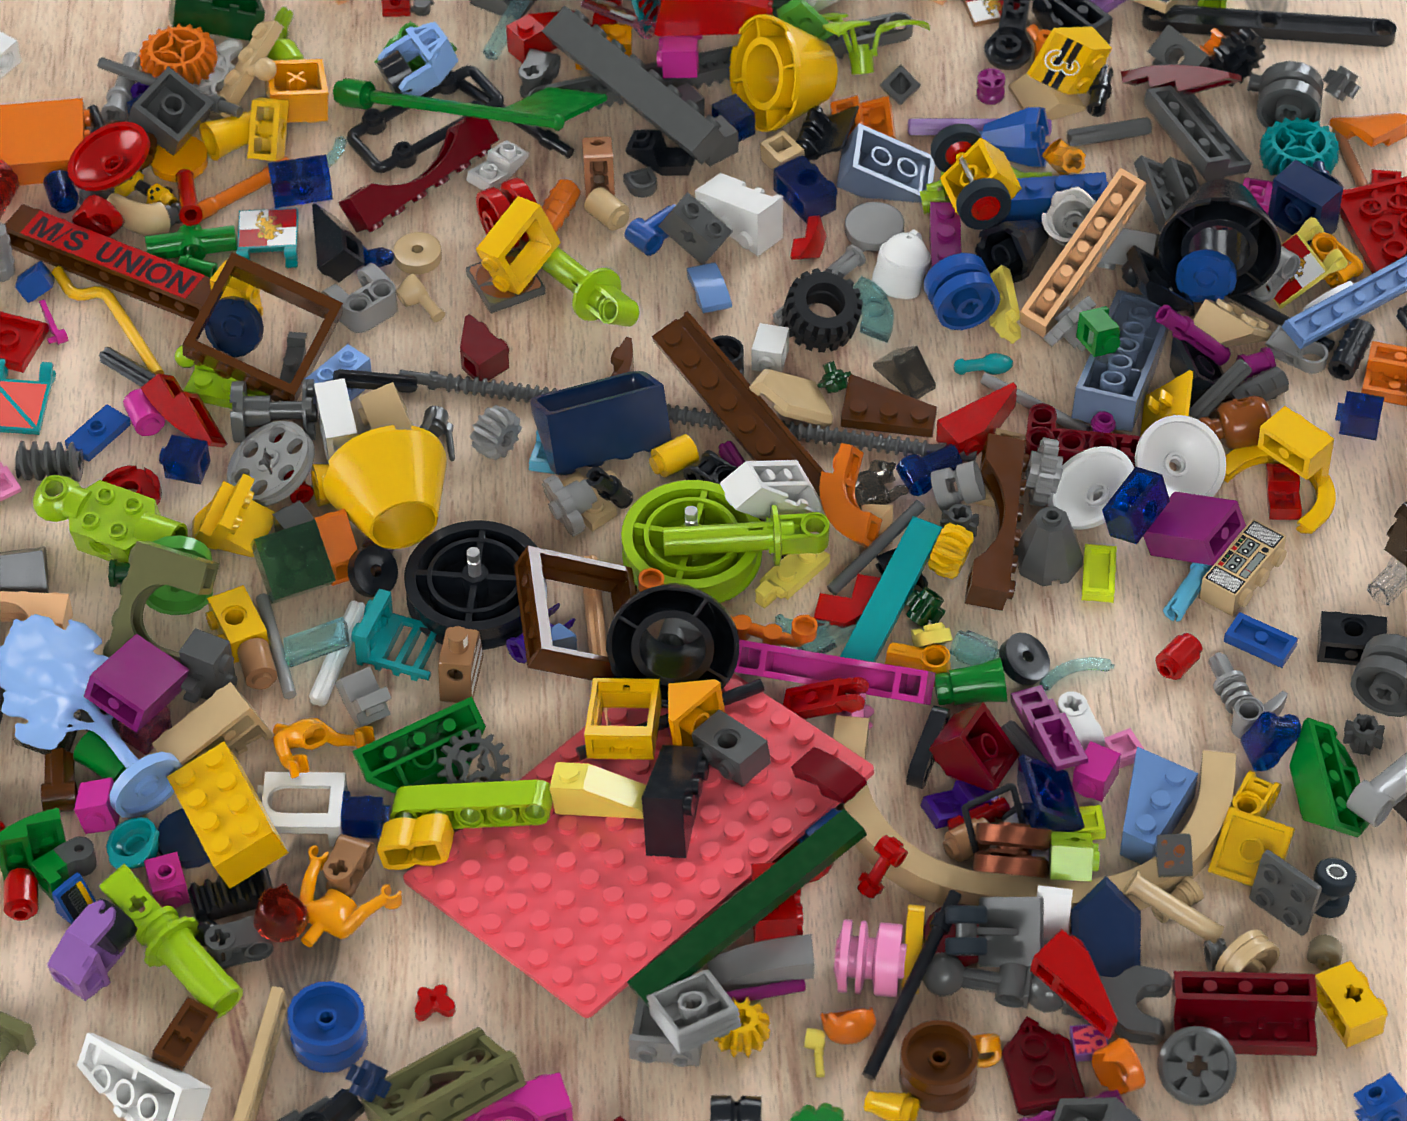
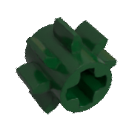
[904,587,946,627]

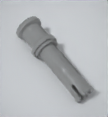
[101,52,140,123]

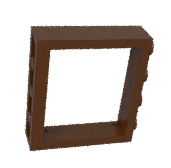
[183,252,343,402]
[514,545,637,681]

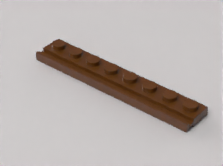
[652,311,825,497]

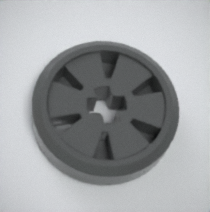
[1157,1026,1237,1106]

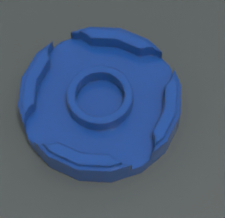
[1175,249,1237,303]

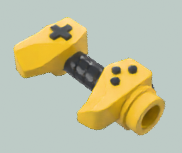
[114,169,178,206]

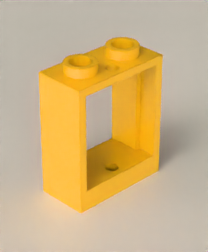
[476,196,561,295]
[584,678,662,760]

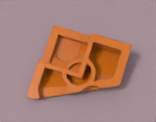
[1329,113,1407,147]

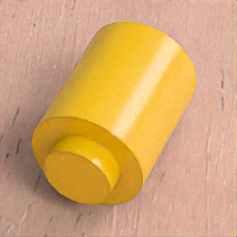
[649,434,699,478]

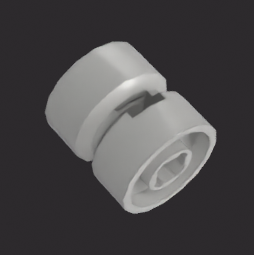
[931,460,986,511]

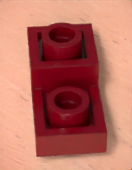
[791,747,867,804]

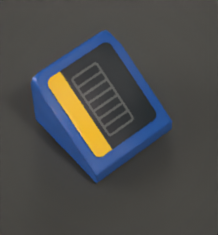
[52,872,96,924]

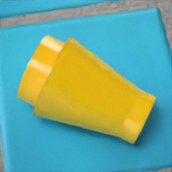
[864,1091,919,1121]

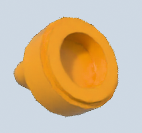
[973,1033,1002,1068]

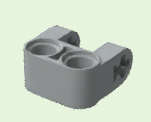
[321,263,398,333]

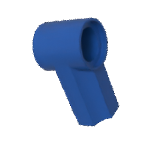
[624,204,676,256]

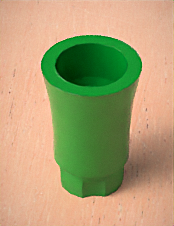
[934,657,1007,706]
[73,730,126,782]

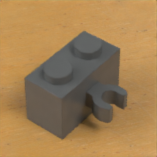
[179,628,237,704]

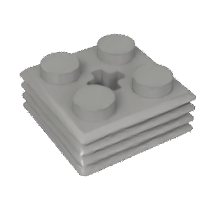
[647,970,741,1054]

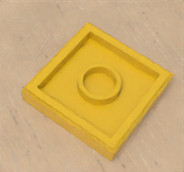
[1208,807,1295,887]

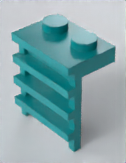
[351,589,437,681]

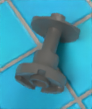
[230,379,317,442]

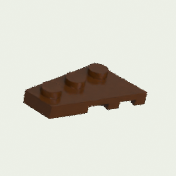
[841,374,937,438]

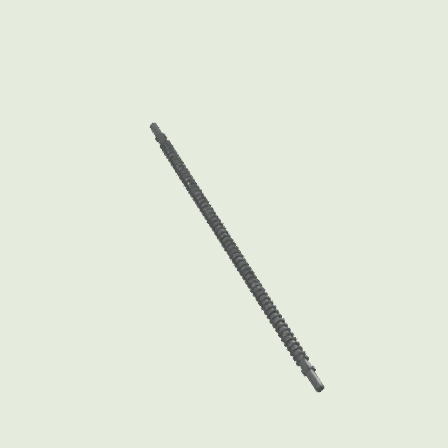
[399,370,977,462]

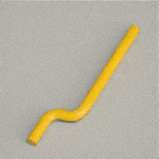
[52,266,164,375]

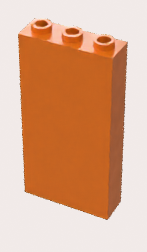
[0,98,92,187]

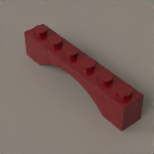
[338,116,500,233]

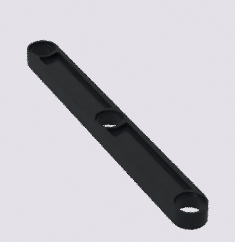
[1142,5,1397,47]

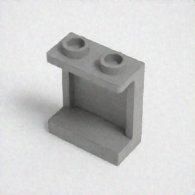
[629,975,703,1067]

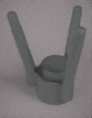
[420,406,455,461]

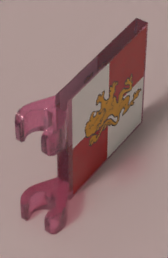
[581,0,656,39]

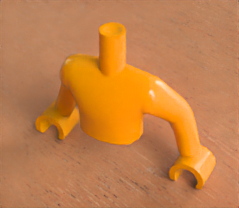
[273,718,375,778]
[299,845,402,948]

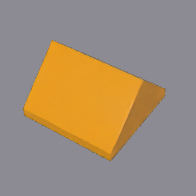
[668,679,725,747]

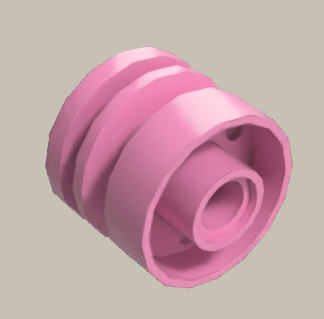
[834,919,907,998]

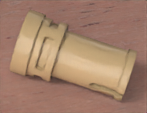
[1151,876,1204,923]

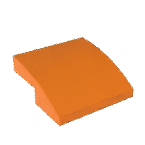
[830,95,897,140]
[1360,341,1407,406]

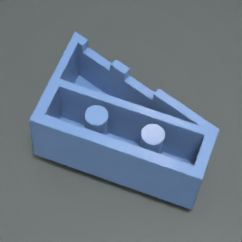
[1120,747,1198,865]

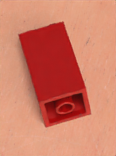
[653,0,773,36]

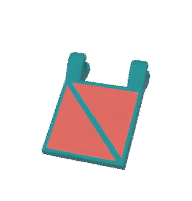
[0,359,56,435]

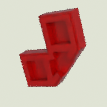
[814,574,881,630]

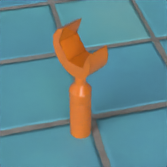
[1200,28,1225,56]

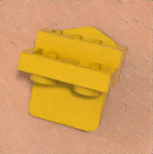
[192,473,275,557]

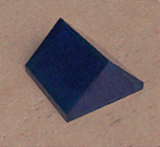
[1017,754,1085,832]

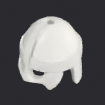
[1042,187,1096,247]
[872,229,931,299]

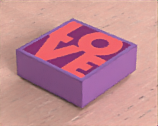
[1069,1024,1108,1062]

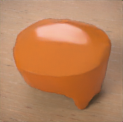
[1091,1038,1146,1095]

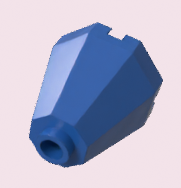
[979,107,1049,167]

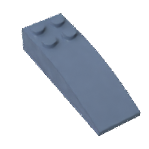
[1071,290,1169,432]

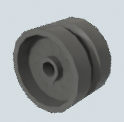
[1256,61,1324,128]
[1350,633,1407,717]

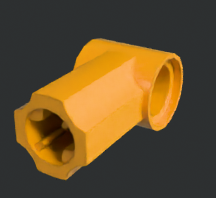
[1042,138,1086,175]
[885,642,951,687]

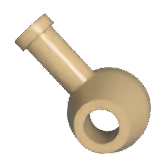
[396,273,445,323]

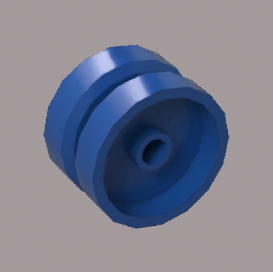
[924,253,1000,330]
[288,981,368,1073]

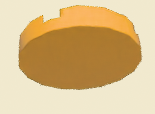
[150,136,208,182]

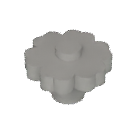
[1043,296,1096,351]
[542,475,597,537]

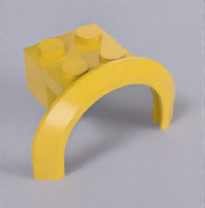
[1224,406,1336,534]

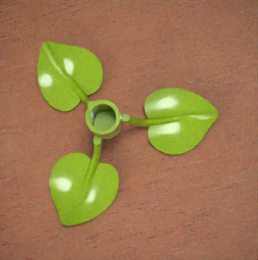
[820,13,930,75]

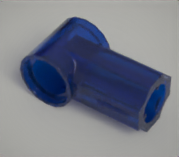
[896,444,963,496]

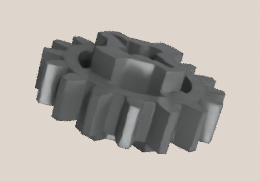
[436,729,510,784]

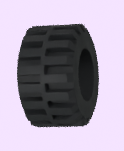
[782,268,863,352]

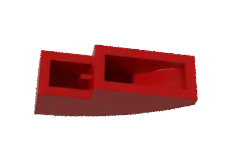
[141,373,227,448]

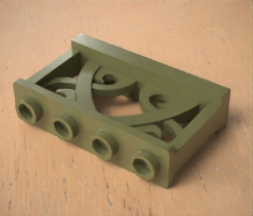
[359,1027,527,1121]

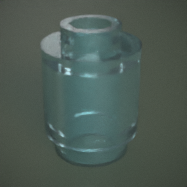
[950,630,999,666]

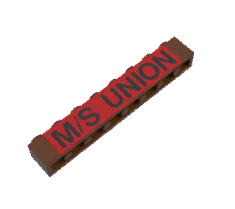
[4,204,211,322]

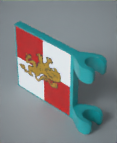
[236,208,299,268]

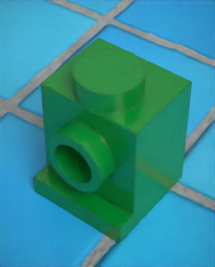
[1076,306,1121,357]

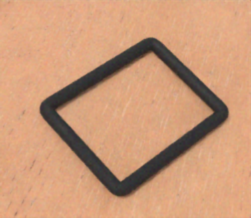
[962,783,1032,873]

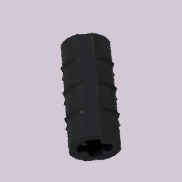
[1328,319,1375,381]

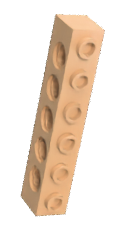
[1020,167,1146,337]

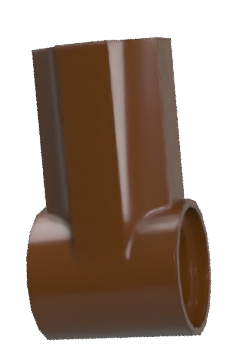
[41,748,78,812]

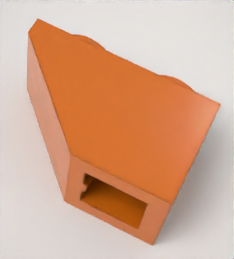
[314,509,358,586]

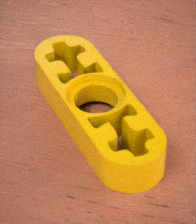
[901,905,925,995]

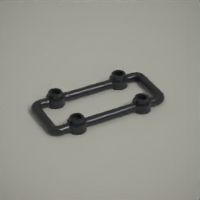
[346,65,504,173]

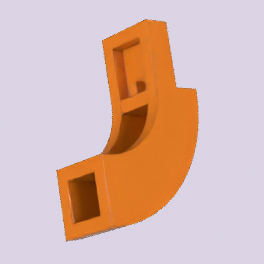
[819,443,882,548]

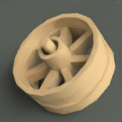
[1215,929,1280,973]

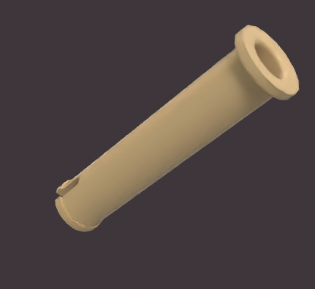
[1123,870,1224,943]

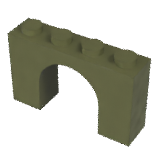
[103,541,220,663]

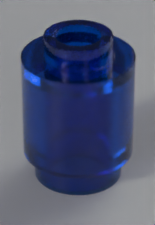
[43,170,79,213]

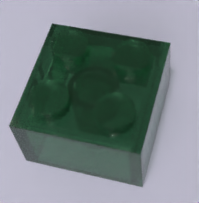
[250,520,336,604]

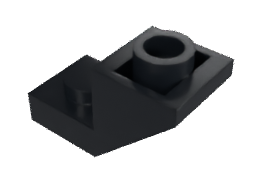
[625,130,696,176]

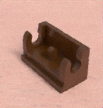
[152,997,218,1071]

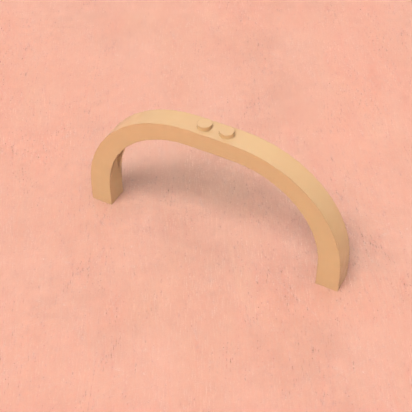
[833,715,1236,922]

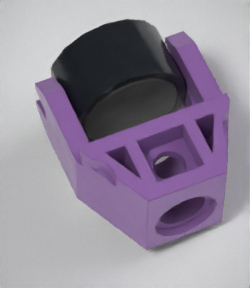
[47,898,138,1001]

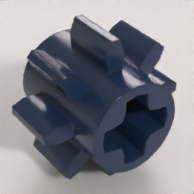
[345,1059,392,1103]

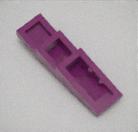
[1011,685,1088,771]

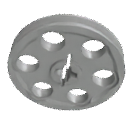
[227,421,315,506]

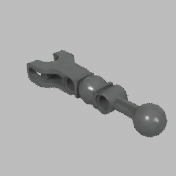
[923,952,1173,1045]

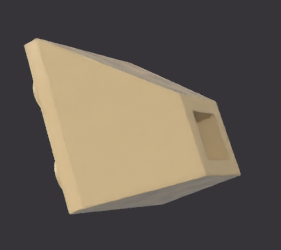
[1193,298,1273,347]

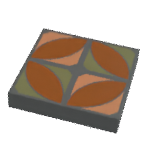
[466,248,545,313]

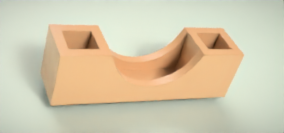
[0,591,73,630]

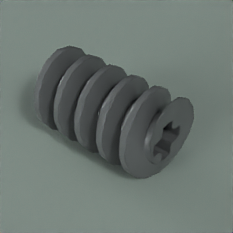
[15,441,84,482]

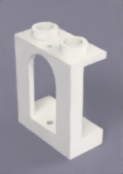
[257,772,348,847]

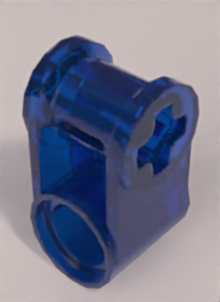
[1240,711,1301,772]

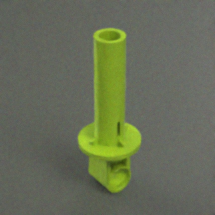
[527,240,639,327]
[663,505,830,566]

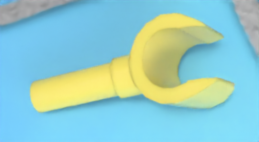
[804,1028,825,1078]

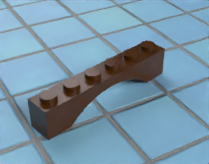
[965,433,1029,611]

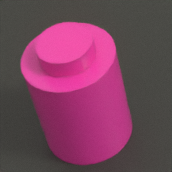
[123,388,165,436]

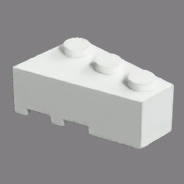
[695,173,783,256]
[720,460,825,521]

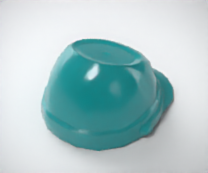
[106,817,160,869]

